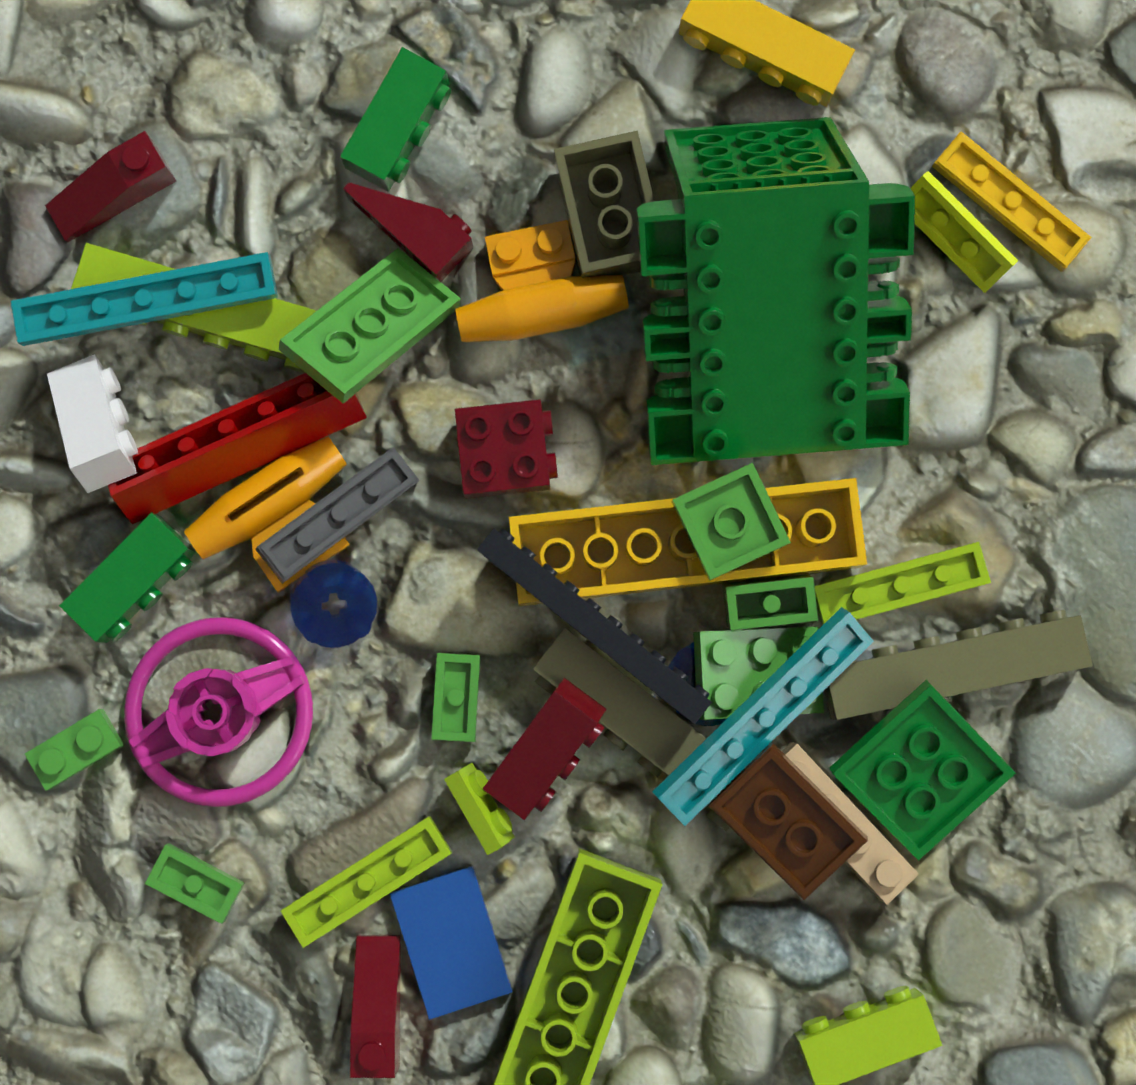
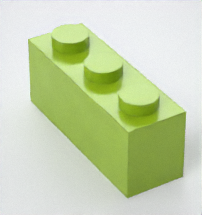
[794,986,943,1085]

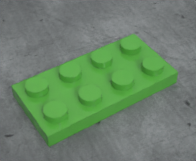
[279,248,461,403]

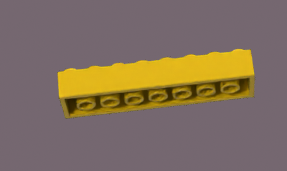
[509,478,867,606]

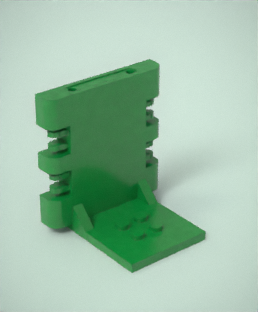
[637,117,915,465]

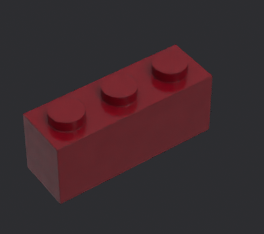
[483,678,607,820]

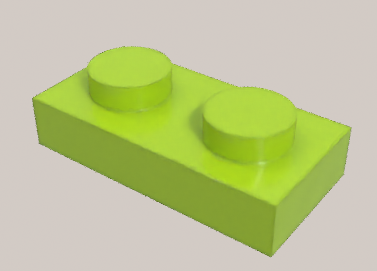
[444,763,515,855]

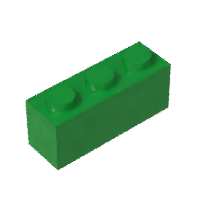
[340,47,451,192]
[59,512,196,643]

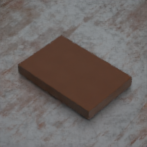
[709,743,868,900]

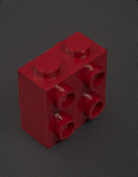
[455,399,558,499]

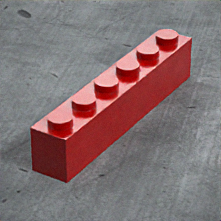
[108,373,367,524]

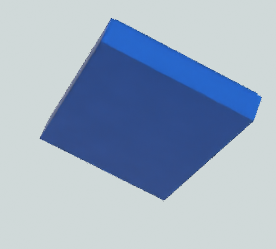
[390,865,513,1020]

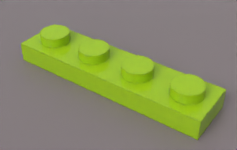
[814,542,991,625]
[280,816,452,948]

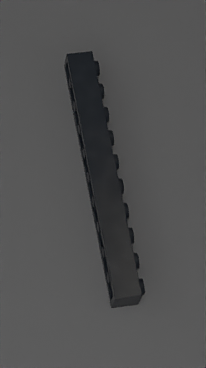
[477,528,712,724]

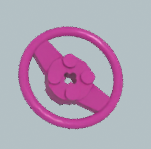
[124,617,313,807]

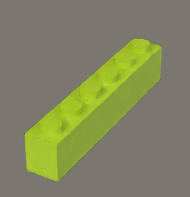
[71,243,317,373]

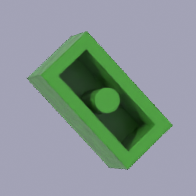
[722,574,818,631]

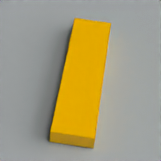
[932,131,1092,272]

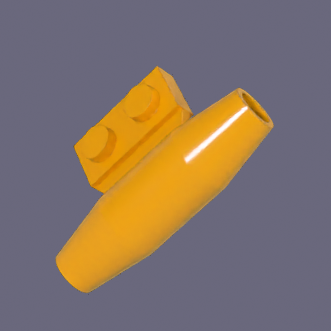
[455,220,629,342]
[184,436,350,593]

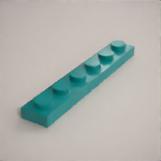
[11,252,278,346]
[652,607,874,826]

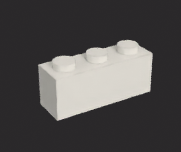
[47,354,138,493]

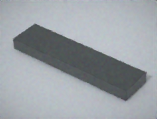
[256,447,420,584]

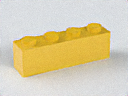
[678,0,855,107]

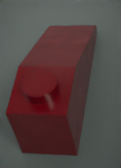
[45,131,177,243]
[343,182,473,282]
[350,935,401,1078]

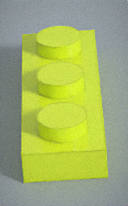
[910,171,1018,293]

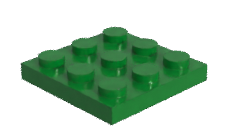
[829,679,1016,861]

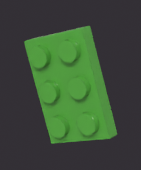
[693,627,824,720]

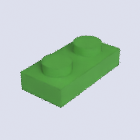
[431,653,481,742]
[25,709,125,791]
[145,843,245,924]

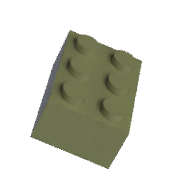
[554,130,654,278]

